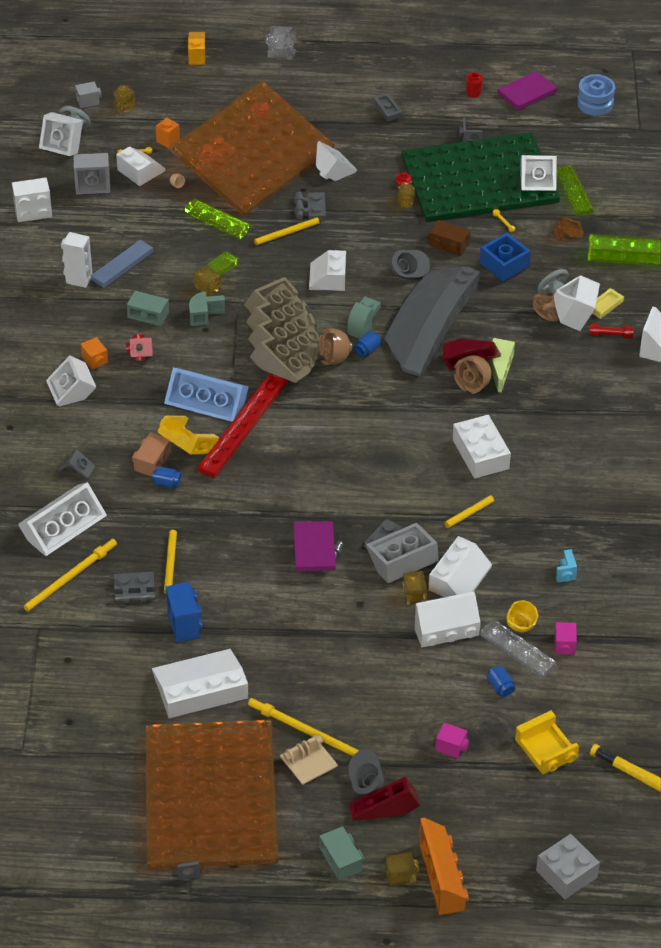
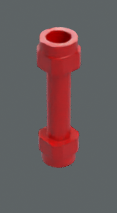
[589,324,634,338]

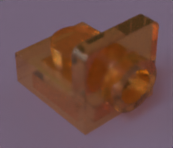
[554,217,584,241]

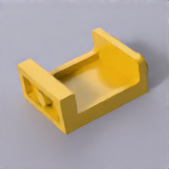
[157,416,219,454]
[515,710,579,774]

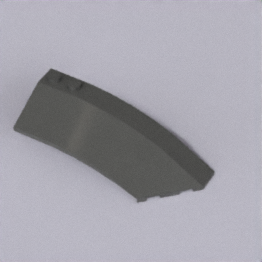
[384,266,480,377]

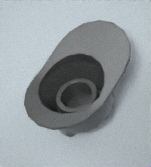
[389,250,430,278]
[348,749,385,795]

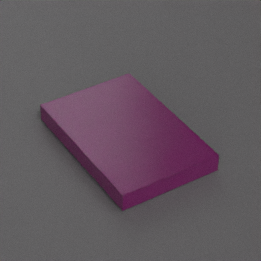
[498,71,557,110]
[294,521,336,572]

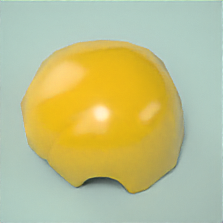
[506,600,539,633]

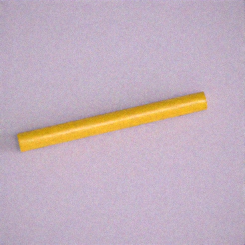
[254,217,320,246]
[164,530,177,594]

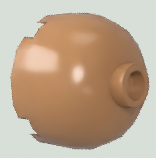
[318,328,352,365]
[454,355,492,394]

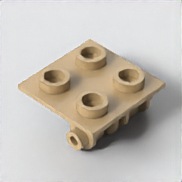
[280,735,338,785]

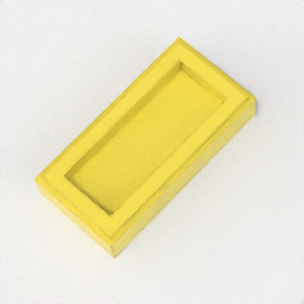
[592,288,624,319]

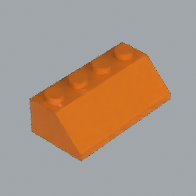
[419,818,469,915]

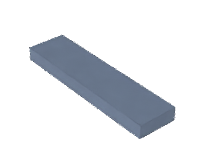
[91,240,153,288]

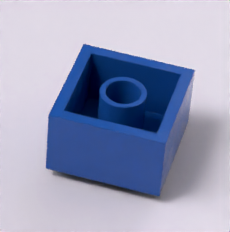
[480,233,531,281]
[166,582,203,642]

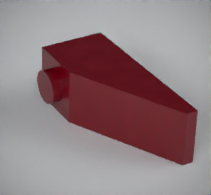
[443,338,501,371]
[349,776,420,821]

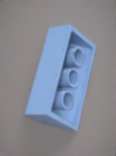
[164,367,249,422]

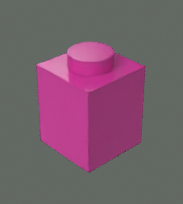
[554,622,577,655]
[435,723,469,759]

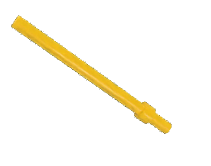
[24,539,117,612]
[248,698,359,757]

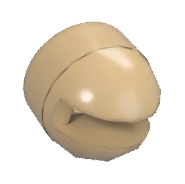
[170,173,185,188]

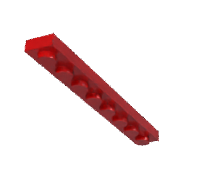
[198,373,288,478]

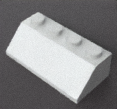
[18,482,107,556]

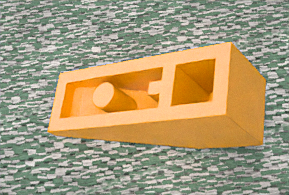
[188,32,205,65]

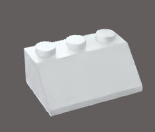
[429,536,492,597]
[415,591,480,647]

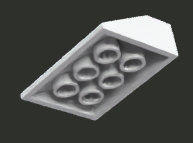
[152,649,248,718]

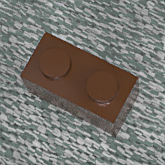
[429,220,470,256]

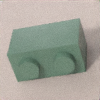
[127,291,169,326]
[319,826,364,881]

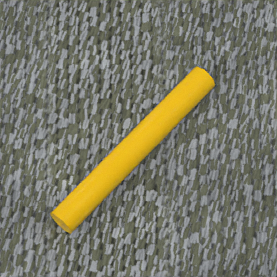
[445,495,494,528]

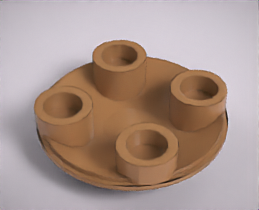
[532,293,560,321]

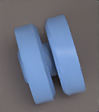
[577,74,615,116]

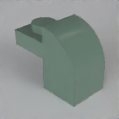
[189,292,225,326]
[347,297,381,339]

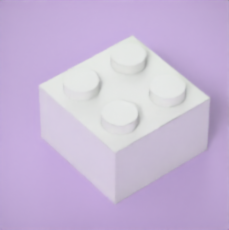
[12,178,52,222]

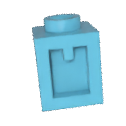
[556,549,577,582]

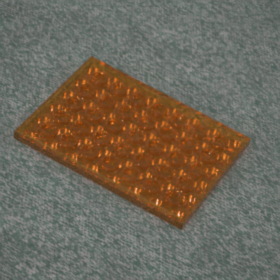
[170,81,335,217]
[146,720,278,869]

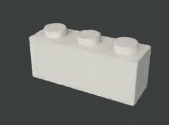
[61,232,92,288]

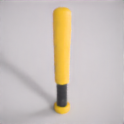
[590,744,661,792]

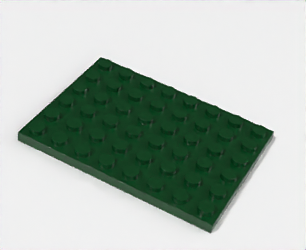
[401,132,560,222]

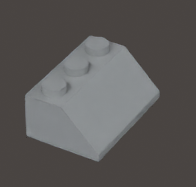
[366,523,439,583]

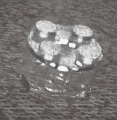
[266,25,297,60]

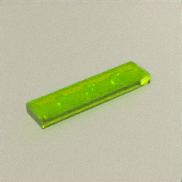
[556,165,593,216]
[184,198,251,239]

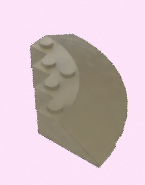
[244,277,319,383]

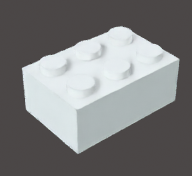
[453,415,511,479]

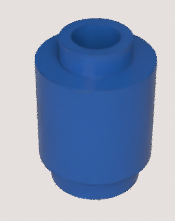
[354,331,381,357]
[152,466,181,488]
[487,666,515,697]

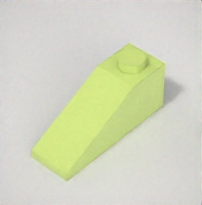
[488,338,515,393]

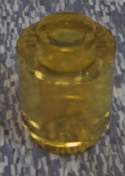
[397,183,415,209]

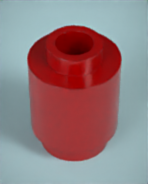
[466,72,483,98]

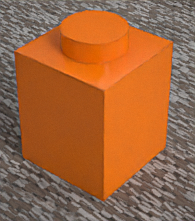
[156,118,180,148]
[80,337,108,370]

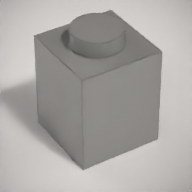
[75,81,102,108]

